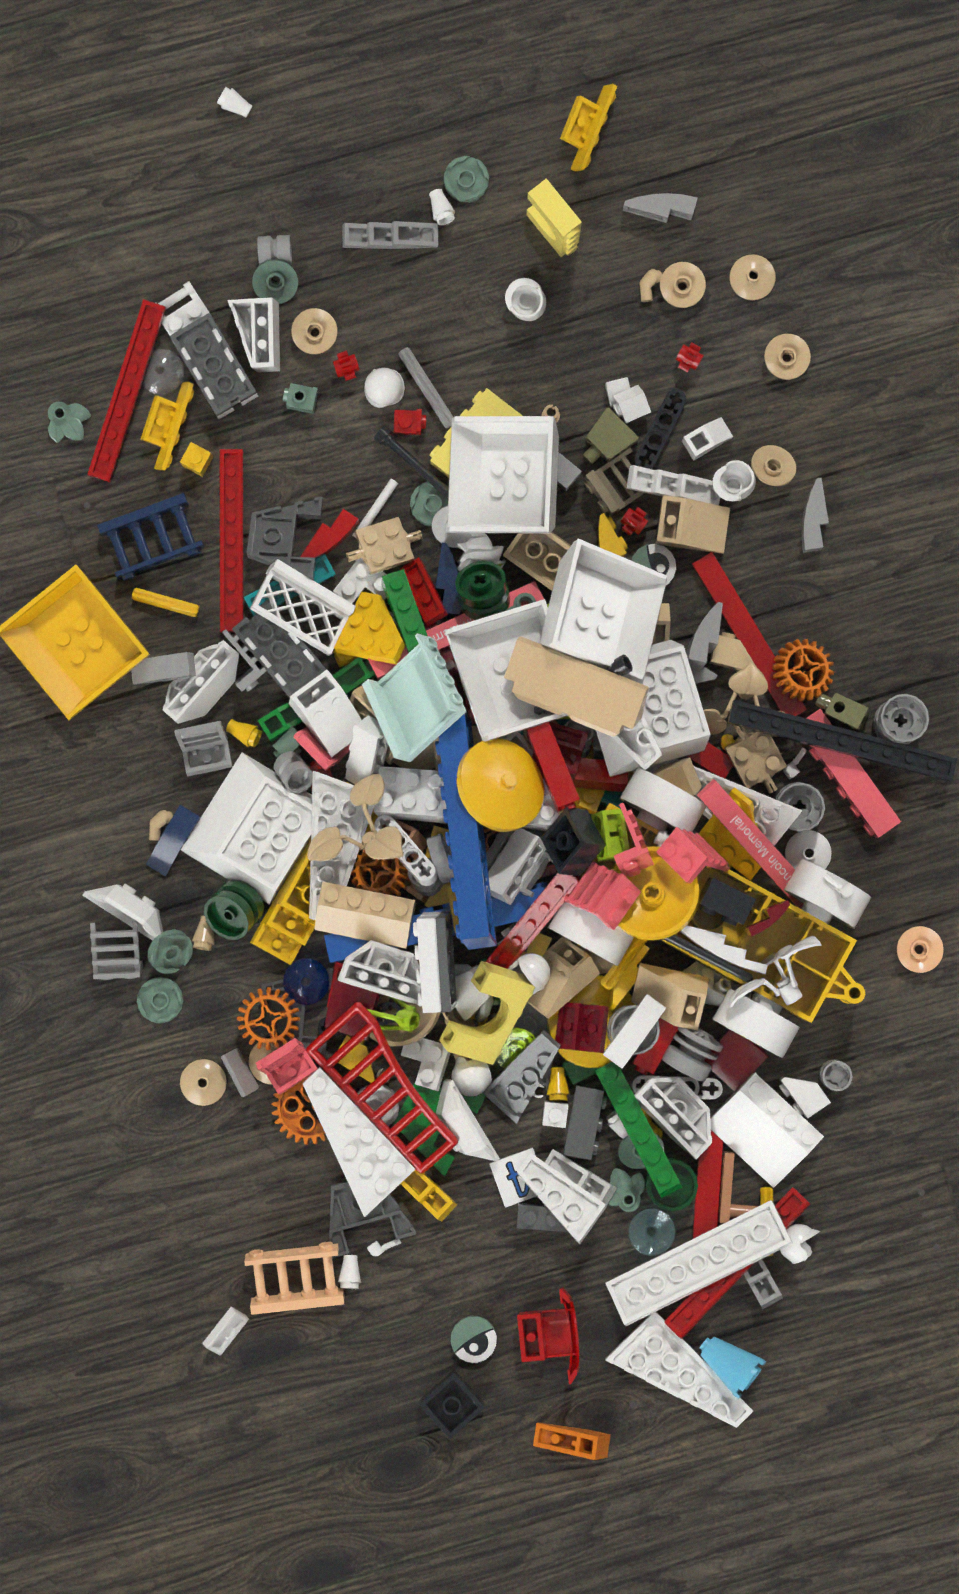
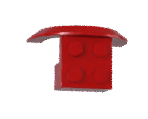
[517,1288,580,1384]

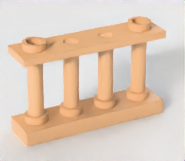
[244,1242,345,1315]

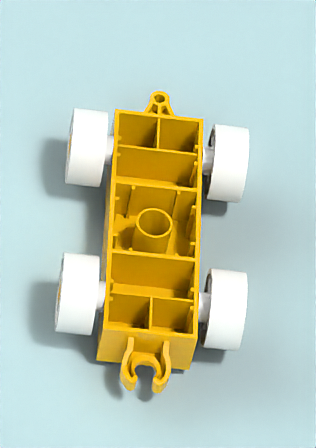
[542,768,871,1058]

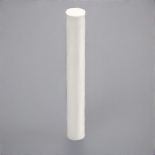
[352,479,398,539]

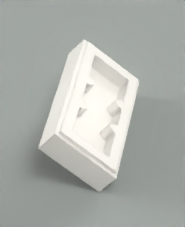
[202,1307,249,1356]

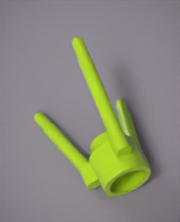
[367,997,420,1032]

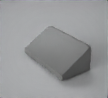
[221,1048,259,1097]

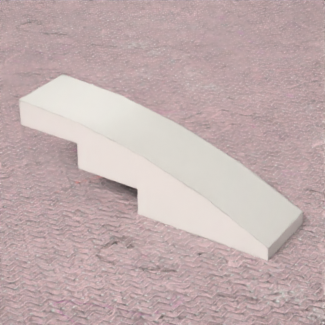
[626,465,720,505]
[680,926,768,974]

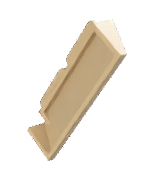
[504,636,649,737]

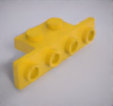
[560,84,617,171]
[141,382,194,471]

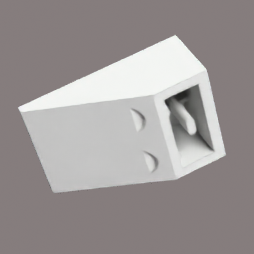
[289,670,362,758]

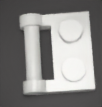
[158,281,211,336]

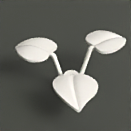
[729,936,822,1008]

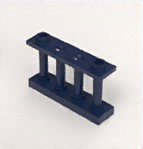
[97,493,205,581]

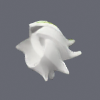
[456,533,506,571]

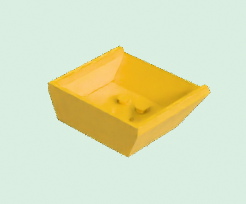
[0,565,150,720]

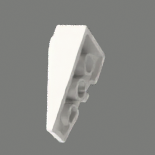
[611,715,662,770]

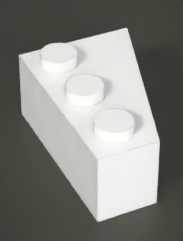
[227,298,280,372]

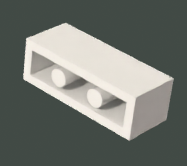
[345,715,388,784]
[488,828,546,905]

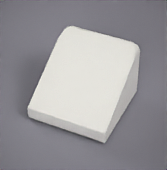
[605,377,630,407]

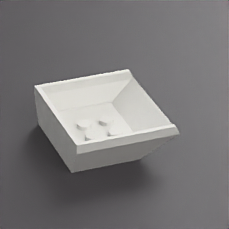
[447,416,559,533]
[539,539,667,684]
[445,599,569,742]
[596,640,711,777]
[181,752,312,905]

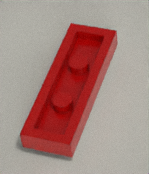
[400,557,448,626]

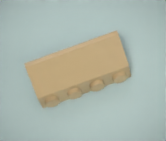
[503,532,571,591]
[315,882,416,949]

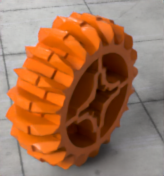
[772,639,835,701]
[351,850,411,896]
[237,987,300,1050]

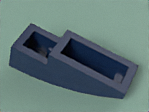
[436,542,461,617]
[146,805,201,877]

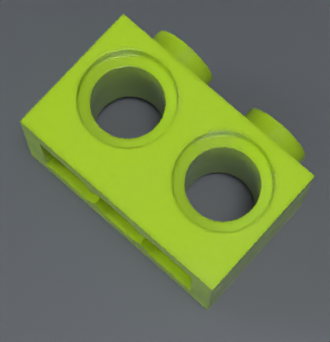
[591,809,629,862]

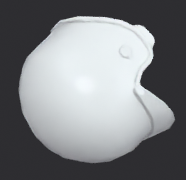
[505,278,546,321]
[364,368,405,408]
[713,460,756,501]
[508,953,550,994]
[451,1057,492,1096]
[780,1224,820,1264]

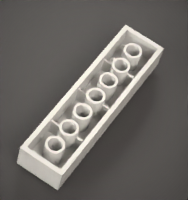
[374,766,562,831]

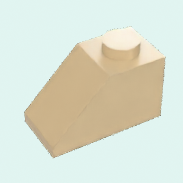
[709,632,756,671]

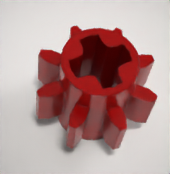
[675,342,704,373]
[333,351,360,381]
[620,507,648,536]

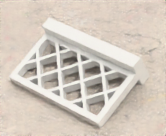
[250,559,356,656]

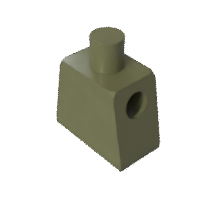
[583,407,639,464]
[815,693,870,733]

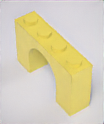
[527,179,582,257]
[429,388,522,478]
[439,961,535,1065]

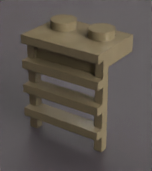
[584,448,645,517]

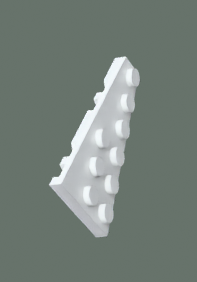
[657,759,802,846]
[309,771,374,920]
[303,1067,415,1217]
[605,1312,753,1428]

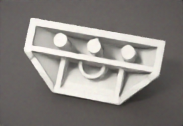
[163,640,239,724]
[82,884,163,941]
[338,940,421,1005]
[634,1076,712,1159]
[436,1079,500,1161]

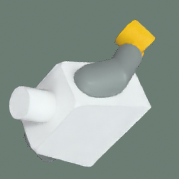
[454,964,494,1027]

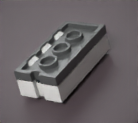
[170,313,258,419]
[232,599,326,698]
[413,911,457,1013]

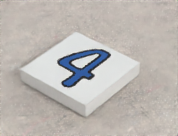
[489,1147,537,1208]

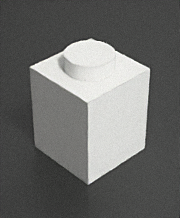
[612,385,651,423]
[542,1100,568,1128]

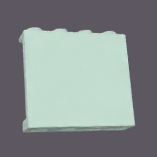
[362,633,467,762]

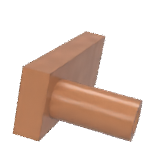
[718,1151,758,1223]

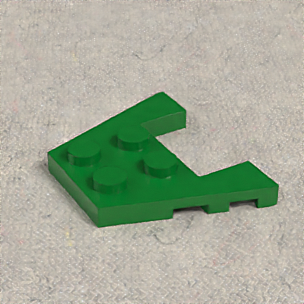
[394,1083,486,1175]

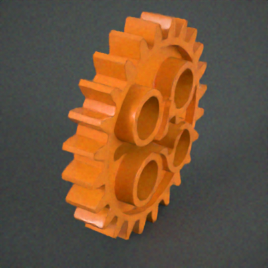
[271,1075,342,1145]

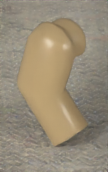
[640,269,662,302]
[149,810,173,841]

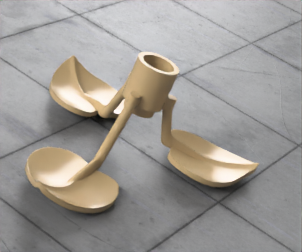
[703,662,784,737]
[307,774,404,861]

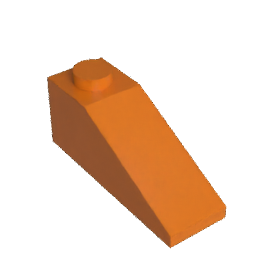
[533,1422,611,1460]

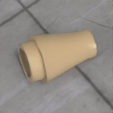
[192,916,215,951]

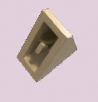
[653,757,702,797]

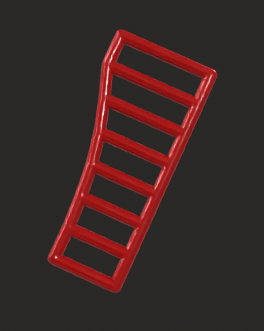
[306,1002,458,1174]

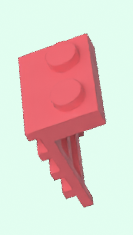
[294,727,350,771]
[614,803,654,877]
[656,827,730,884]
[563,862,641,930]
[256,1038,318,1095]

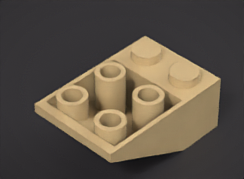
[655,495,730,554]
[527,937,600,1019]
[631,963,709,1031]

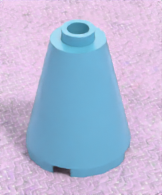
[699,1337,766,1399]

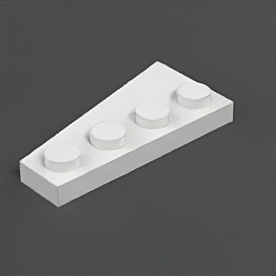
[517,1153,607,1245]

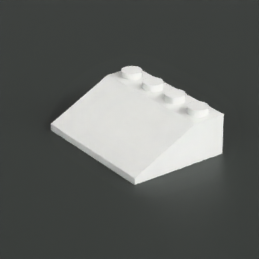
[710,1073,824,1188]

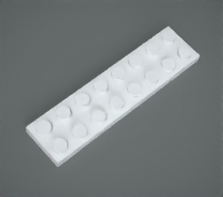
[606,1200,793,1326]

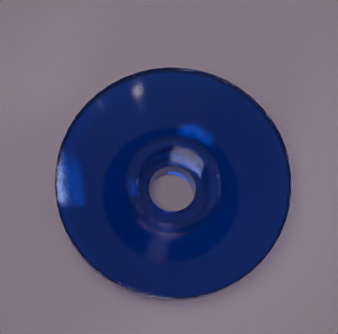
[283,958,330,1005]

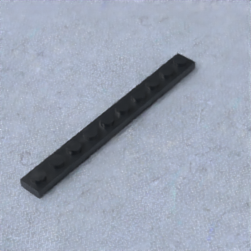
[728,700,957,782]

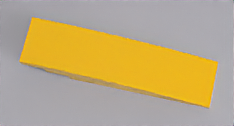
[250,782,378,965]

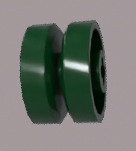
[455,561,510,620]
[204,880,264,940]
[645,1157,698,1211]

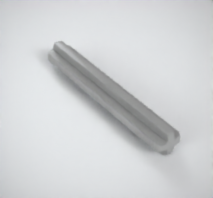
[399,347,453,428]

